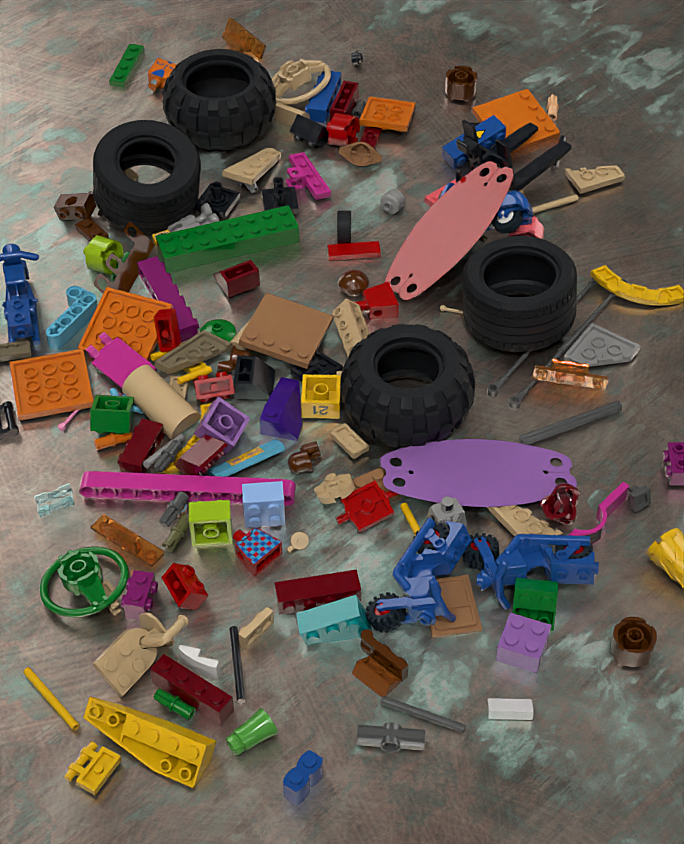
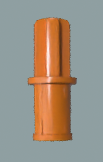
[93,431,132,451]

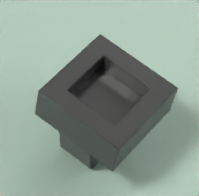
[628,485,651,512]

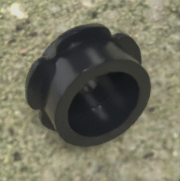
[351,51,363,66]

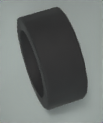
[337,210,351,243]

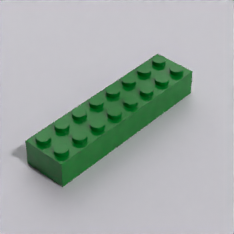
[156,205,300,273]

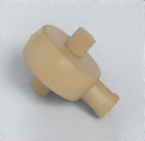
[286,531,309,553]

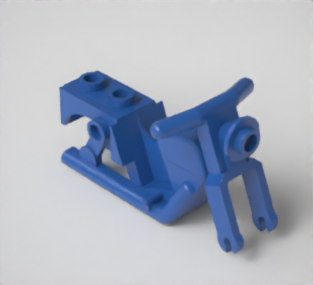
[0,244,40,346]

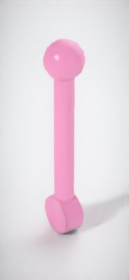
[58,410,80,431]

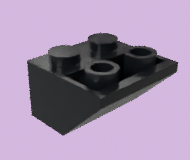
[233,356,276,400]

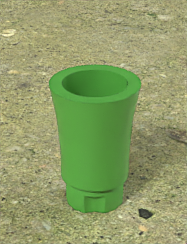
[225,708,278,756]

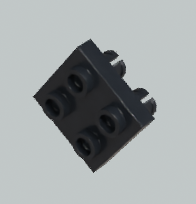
[262,177,299,214]

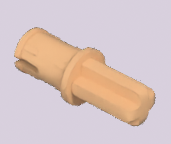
[546,94,559,121]

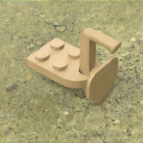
[92,613,189,696]

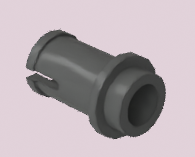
[352,100,366,119]

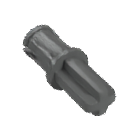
[154,440,183,473]
[159,491,189,527]

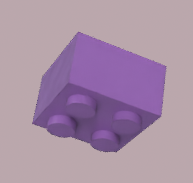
[193,396,250,455]
[496,613,551,673]

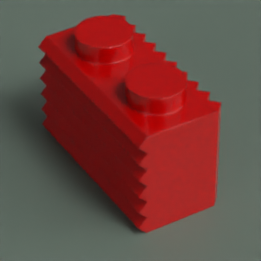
[153,309,182,352]

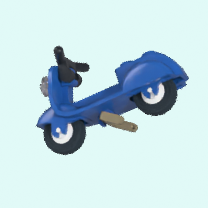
[438,168,533,243]

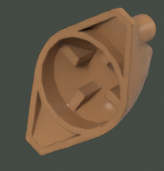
[339,142,382,166]

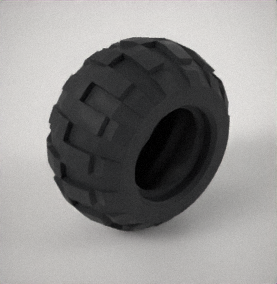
[162,49,276,151]
[340,324,475,448]

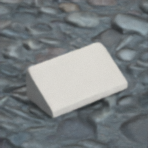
[487,698,534,720]

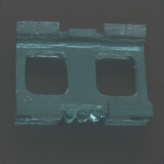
[34,483,75,517]

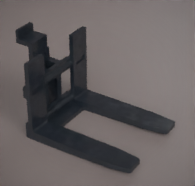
[456,120,572,191]

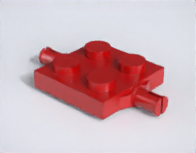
[335,480,399,533]

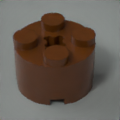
[445,65,478,102]
[610,617,657,667]

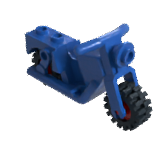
[365,518,472,633]
[462,533,599,610]

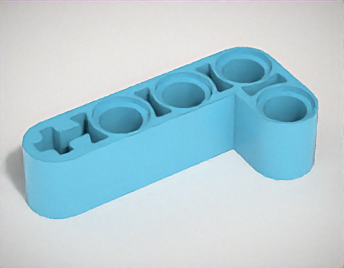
[46,286,98,350]

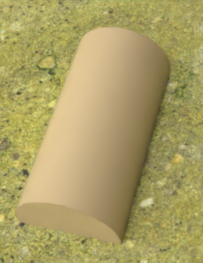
[122,365,201,440]

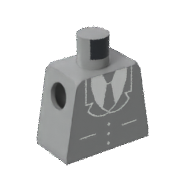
[426,496,468,532]

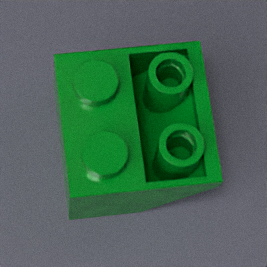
[512,577,558,631]

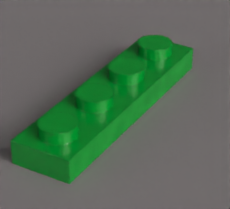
[109,44,144,88]

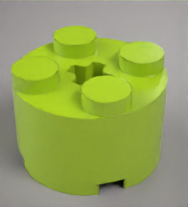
[83,235,124,275]

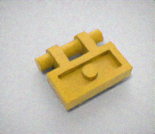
[64,741,122,795]

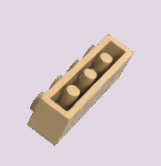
[332,298,370,357]

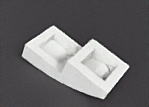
[179,645,220,680]

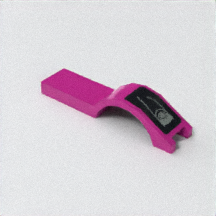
[569,482,629,544]

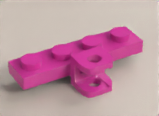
[286,152,331,200]

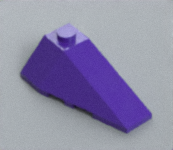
[259,377,302,441]

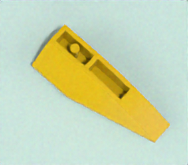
[83,696,217,788]

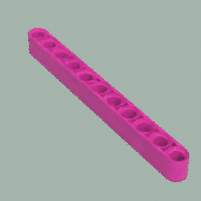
[79,471,296,506]

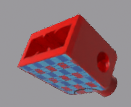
[233,528,283,577]

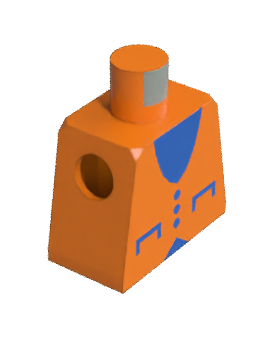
[148,58,177,91]

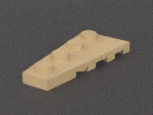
[222,148,282,185]
[486,505,563,537]

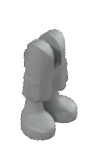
[167,203,219,232]

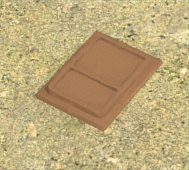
[429,575,482,639]

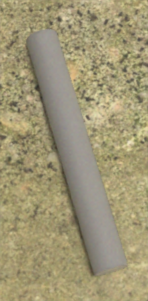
[143,434,185,468]

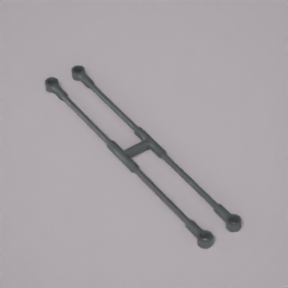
[487,278,627,409]

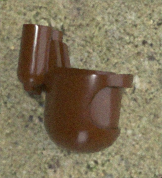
[217,346,252,375]
[288,441,321,475]

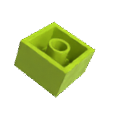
[189,500,233,547]

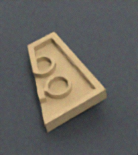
[564,165,625,194]

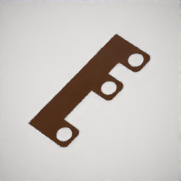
[94,222,155,294]

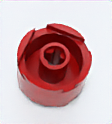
[326,113,360,147]

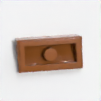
[352,656,401,697]

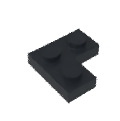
[290,350,343,381]

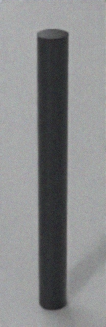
[229,626,246,704]

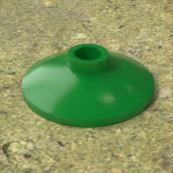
[200,319,236,342]

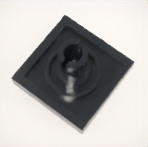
[195,182,241,218]

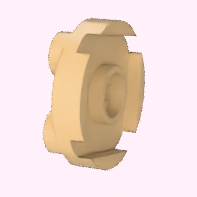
[314,473,355,504]

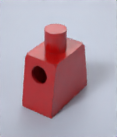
[354,282,399,320]

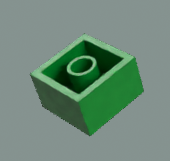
[90,395,134,435]

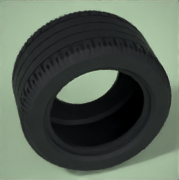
[93,120,201,234]
[462,236,577,352]

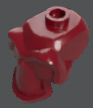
[539,483,581,526]

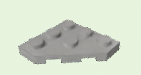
[564,323,640,368]

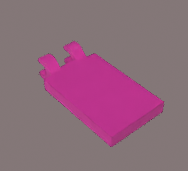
[86,332,157,389]

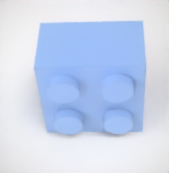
[242,481,285,528]

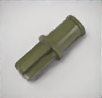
[162,514,189,552]

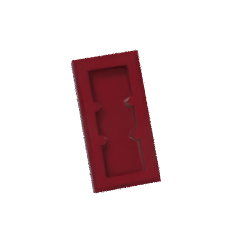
[360,127,382,149]

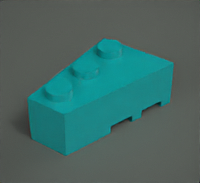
[296,595,372,645]

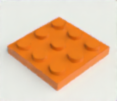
[359,96,416,132]

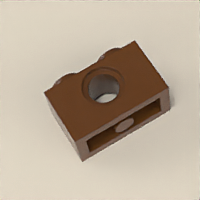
[54,193,96,220]

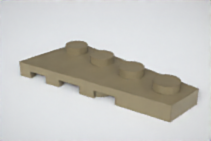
[155,330,232,374]

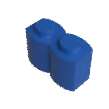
[283,750,323,805]

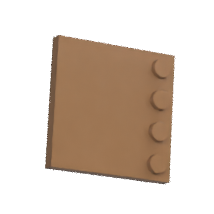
[238,292,334,369]

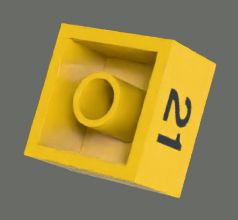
[301,374,341,419]

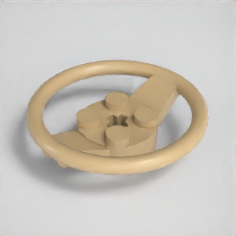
[271,59,331,105]

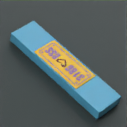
[207,439,285,477]

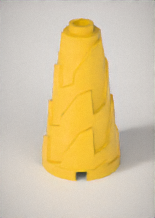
[646,528,684,589]

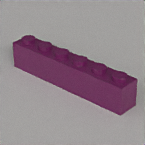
[137,256,199,342]

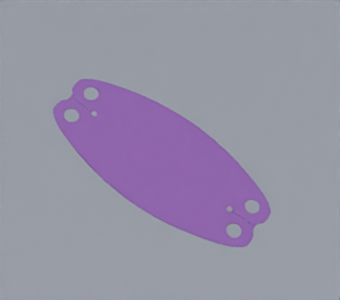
[380,439,577,507]

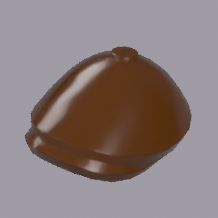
[338,269,369,296]

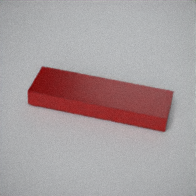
[327,241,381,261]

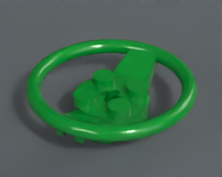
[39,546,129,617]

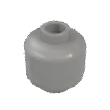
[380,189,405,214]

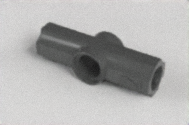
[357,722,425,752]

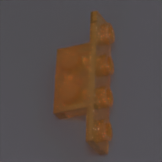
[222,17,266,60]
[531,359,609,390]
[90,514,165,567]

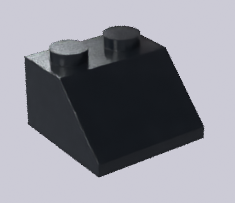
[289,114,329,148]

